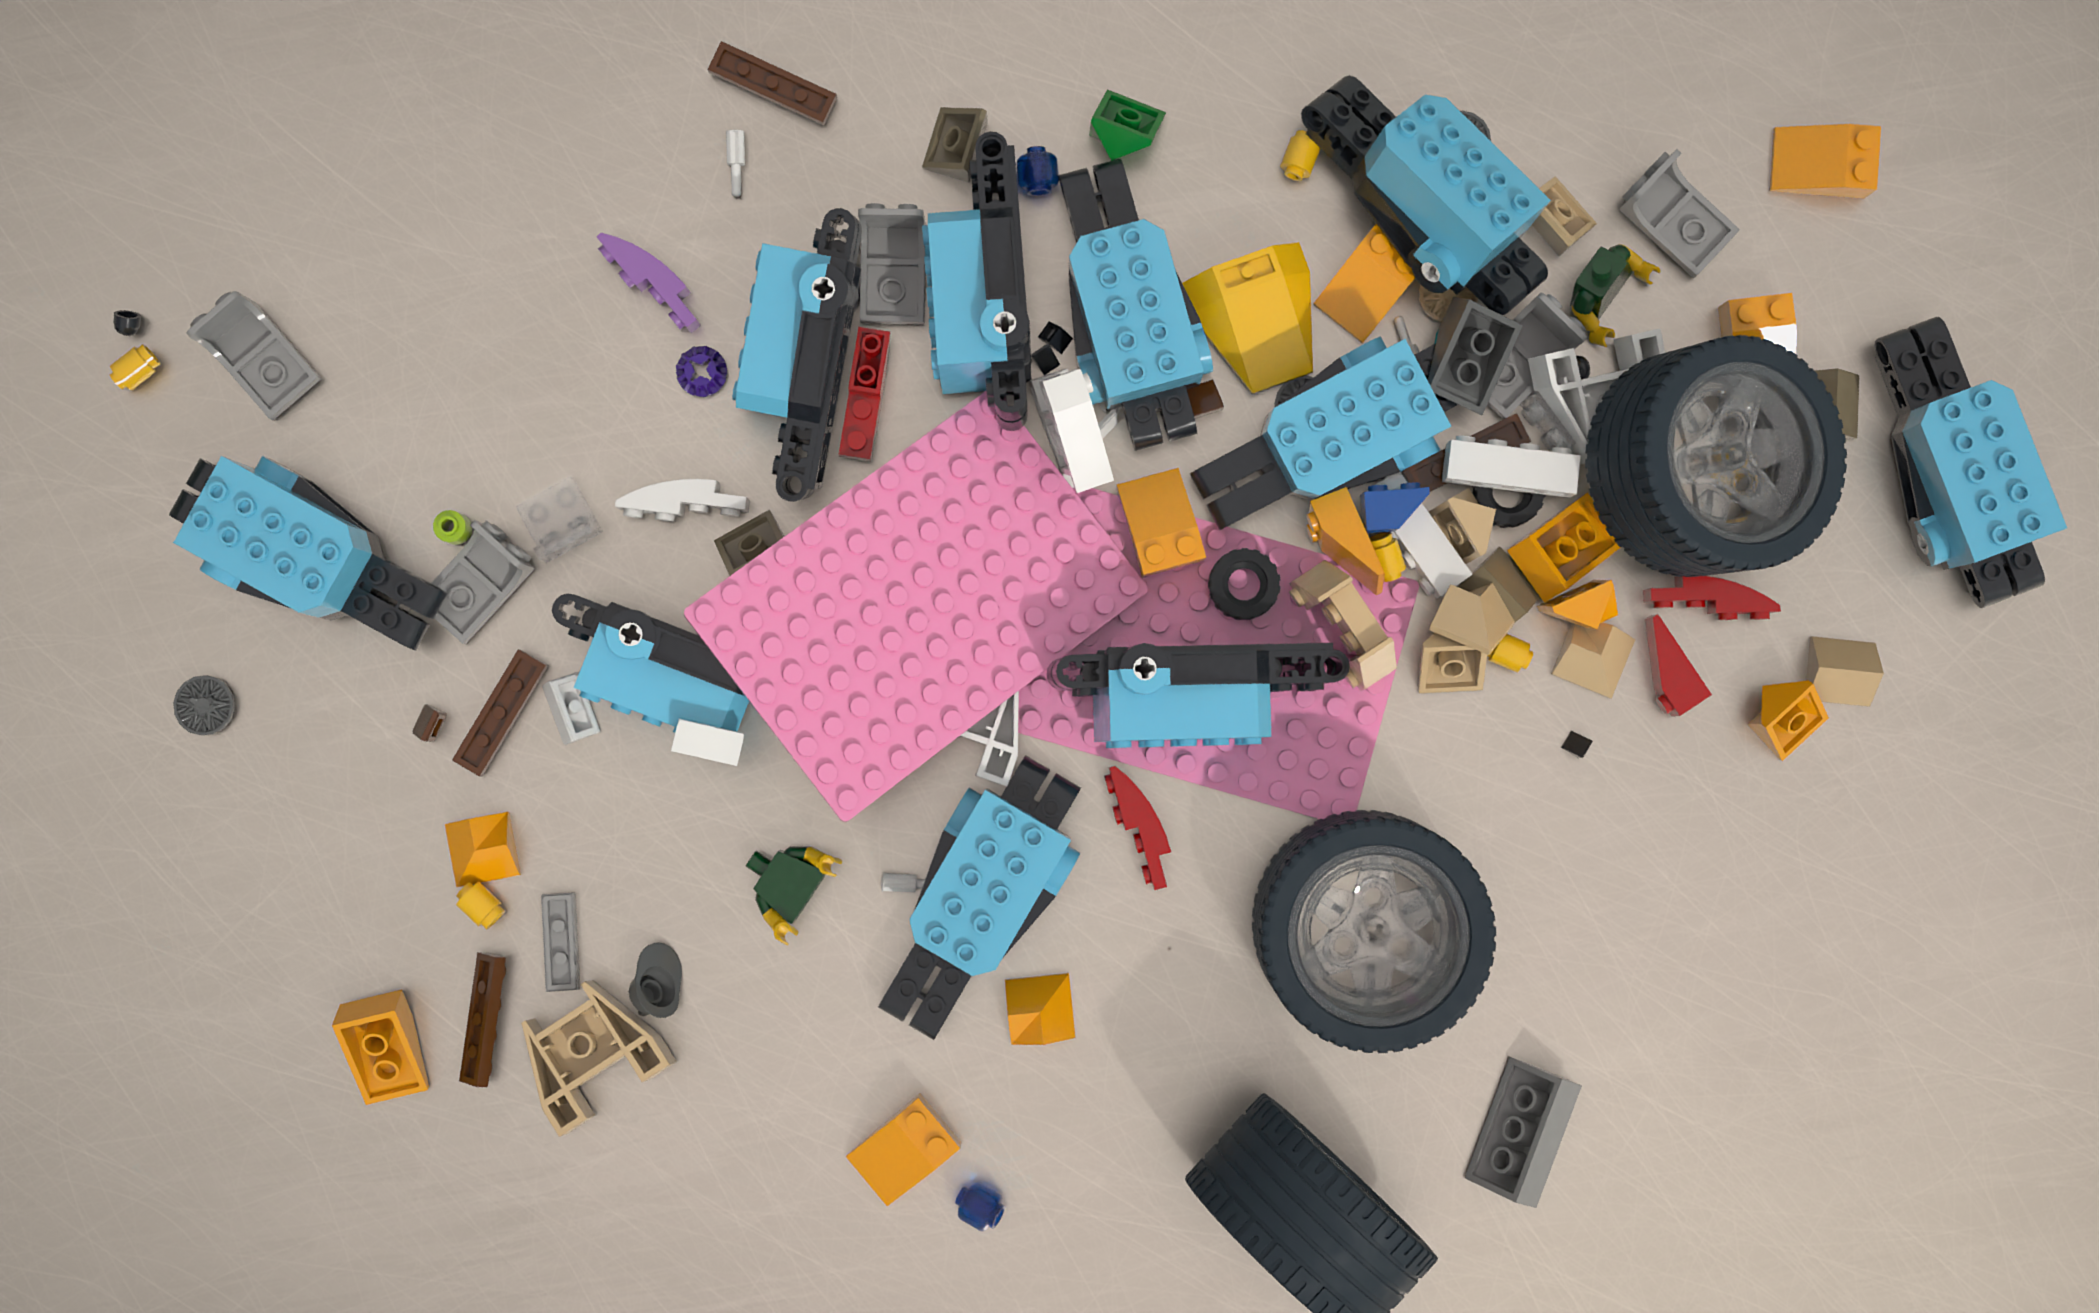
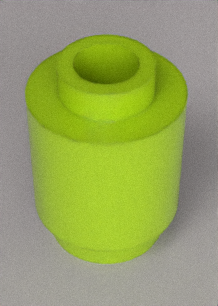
[433,510,473,545]

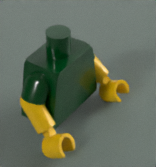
[1570,244,1661,347]
[746,846,842,945]

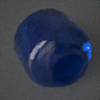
[1016,146,1059,196]
[955,1182,1006,1232]

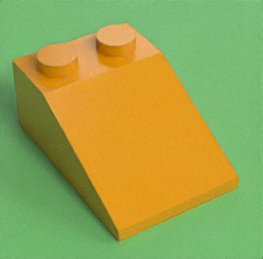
[1769,124,1881,199]
[1313,224,1415,344]
[1718,293,1796,354]
[1116,468,1206,578]
[1306,487,1385,595]
[1507,492,1621,603]
[332,989,429,1105]
[846,1093,962,1206]

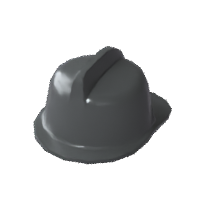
[628,943,682,1018]

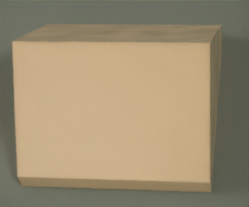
[1532,176,1597,256]
[1806,636,1884,707]

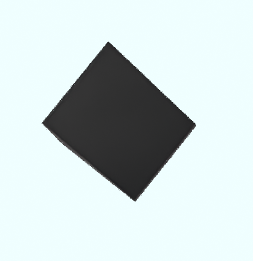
[1038,321,1073,354]
[1032,343,1060,375]
[1561,731,1593,758]

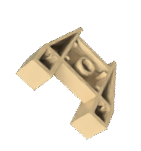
[1289,560,1397,691]
[521,980,677,1137]

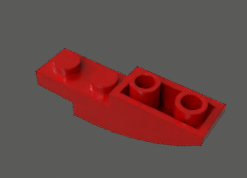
[838,327,891,462]
[1643,576,1781,620]
[1104,766,1171,890]

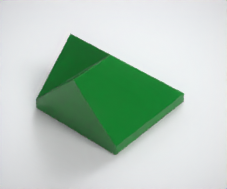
[1089,89,1166,161]

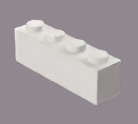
[1442,436,1581,498]
[1367,472,1472,599]

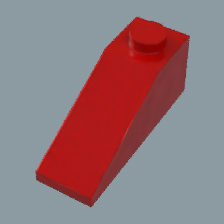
[1645,614,1712,717]

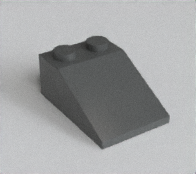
[1428,297,1523,415]

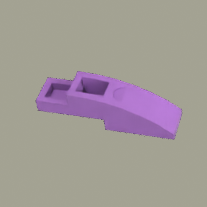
[596,233,701,333]

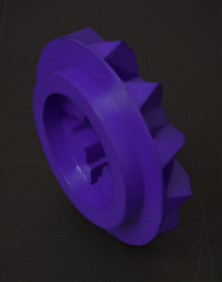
[676,346,727,397]

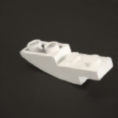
[615,479,750,522]

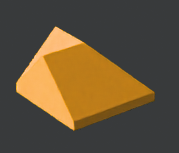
[1537,580,1618,629]
[1747,680,1829,761]
[445,812,521,888]
[1005,973,1075,1045]

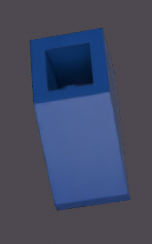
[1360,482,1430,533]

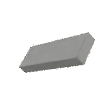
[541,892,580,992]

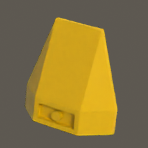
[1182,242,1313,394]

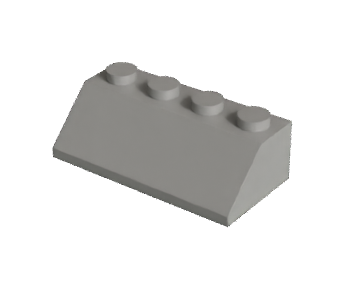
[1465,1057,1582,1208]

